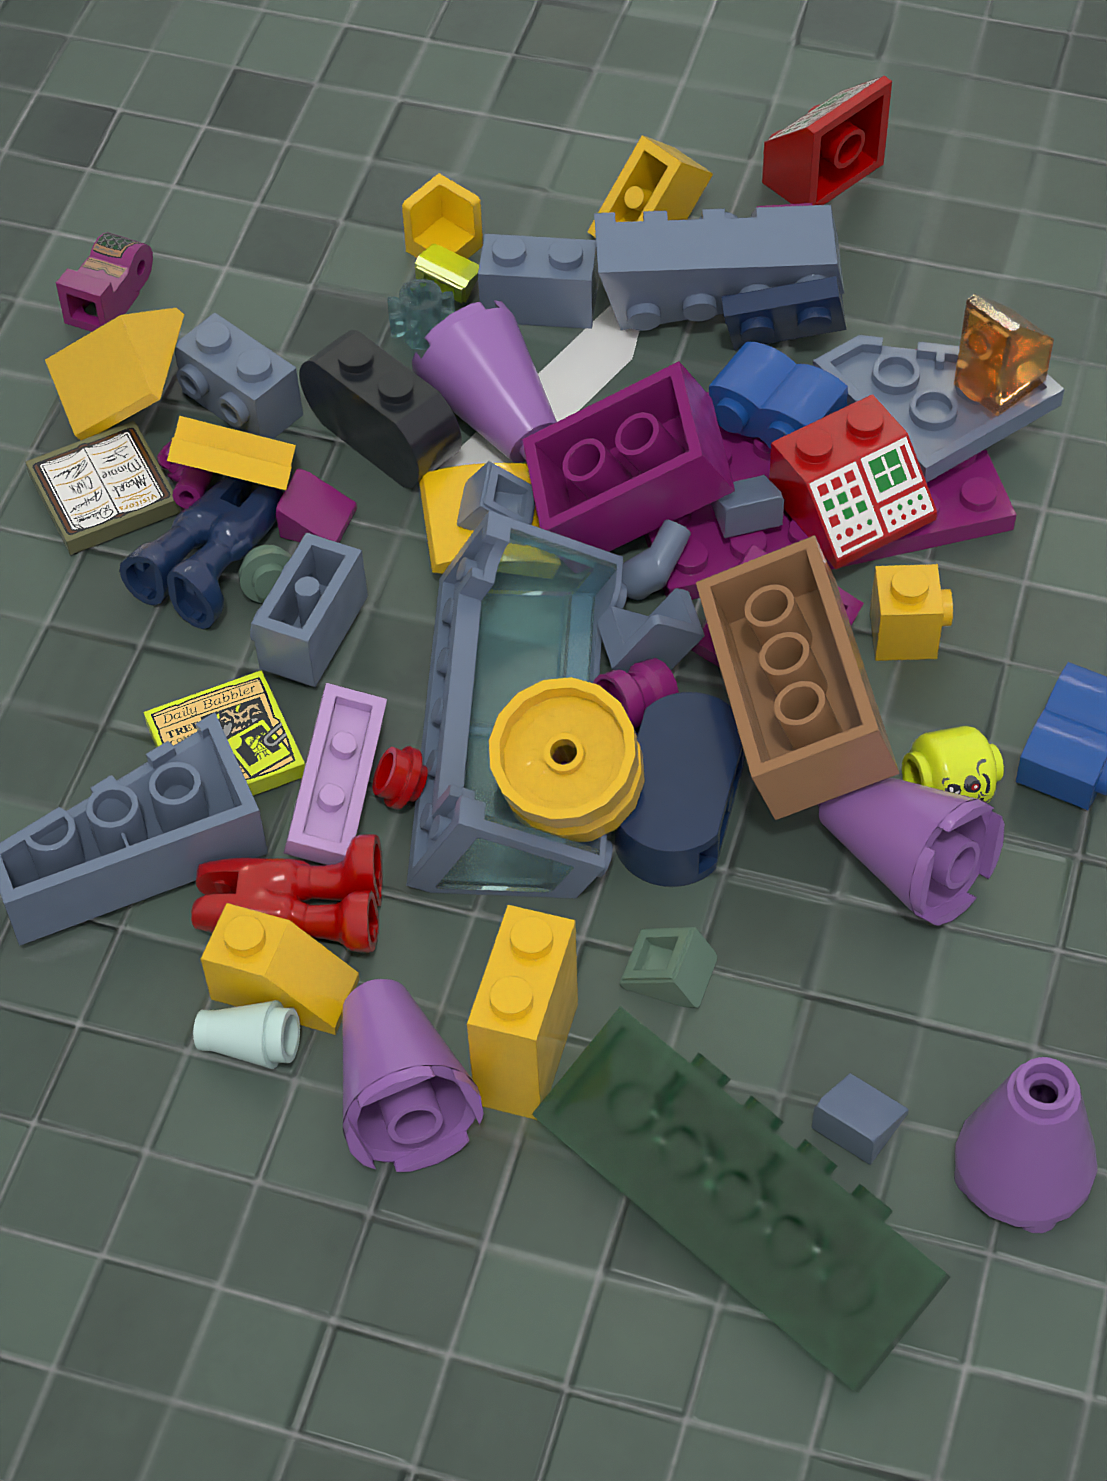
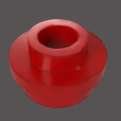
[372,746,428,810]

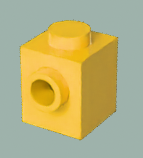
[870,564,953,661]

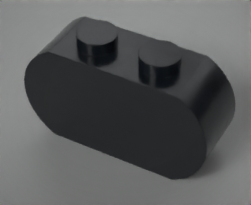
[299,330,462,488]

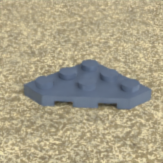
[813,335,1064,483]

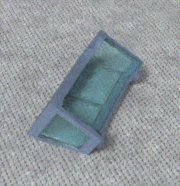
[406,510,627,898]

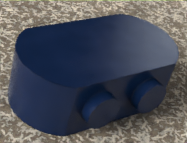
[615,692,745,887]

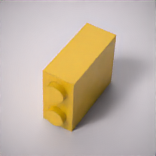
[467,905,578,1121]

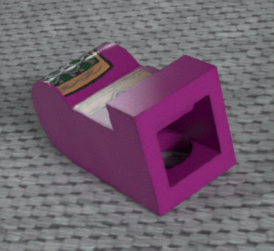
[56,232,153,332]

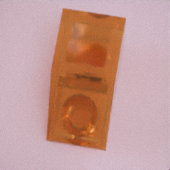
[954,294,1054,416]

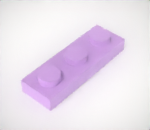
[283,683,387,865]

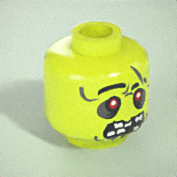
[902,726,1004,803]

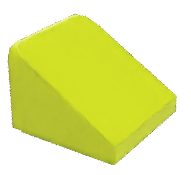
[415,244,479,303]

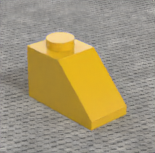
[587,135,713,238]
[201,903,360,1035]

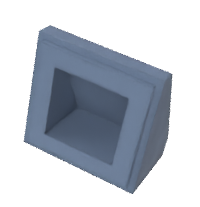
[457,461,535,538]
[711,475,784,538]
[812,1073,909,1165]

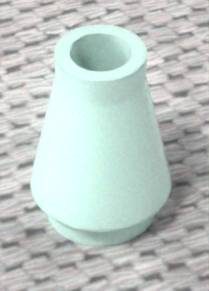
[193,1000,300,1069]

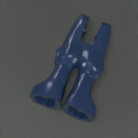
[119,476,283,629]

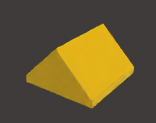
[45,308,184,440]

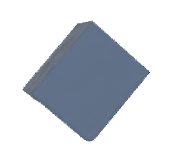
[596,588,705,673]

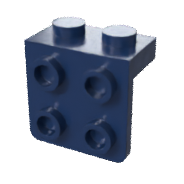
[722,276,847,350]

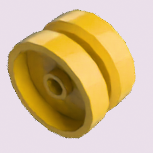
[489,677,645,844]

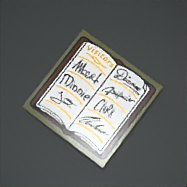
[25,421,180,555]

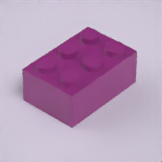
[522,361,735,567]

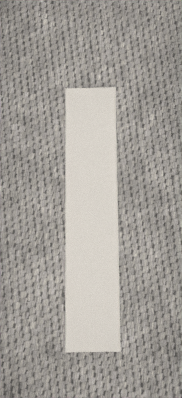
[437,305,640,470]

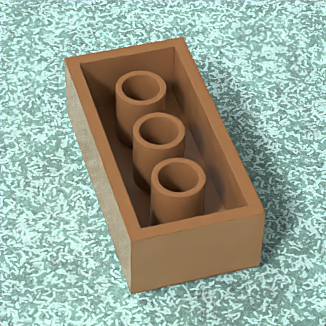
[696,535,900,820]

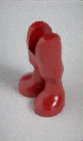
[191,834,383,952]

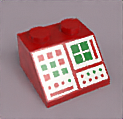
[762,76,892,206]
[769,394,937,570]

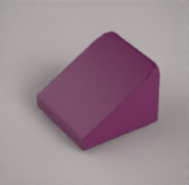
[276,468,357,543]

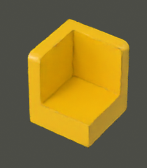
[402,173,483,259]

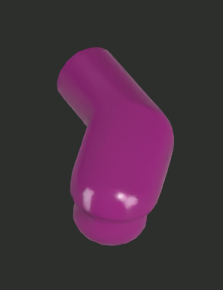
[157,440,214,509]

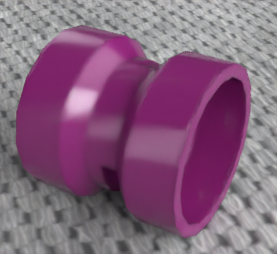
[593,658,679,730]

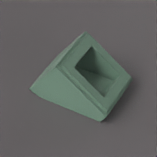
[619,927,717,1008]

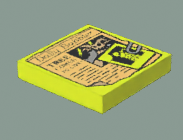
[144,670,305,796]

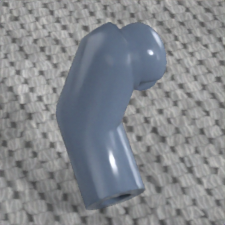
[622,520,691,600]

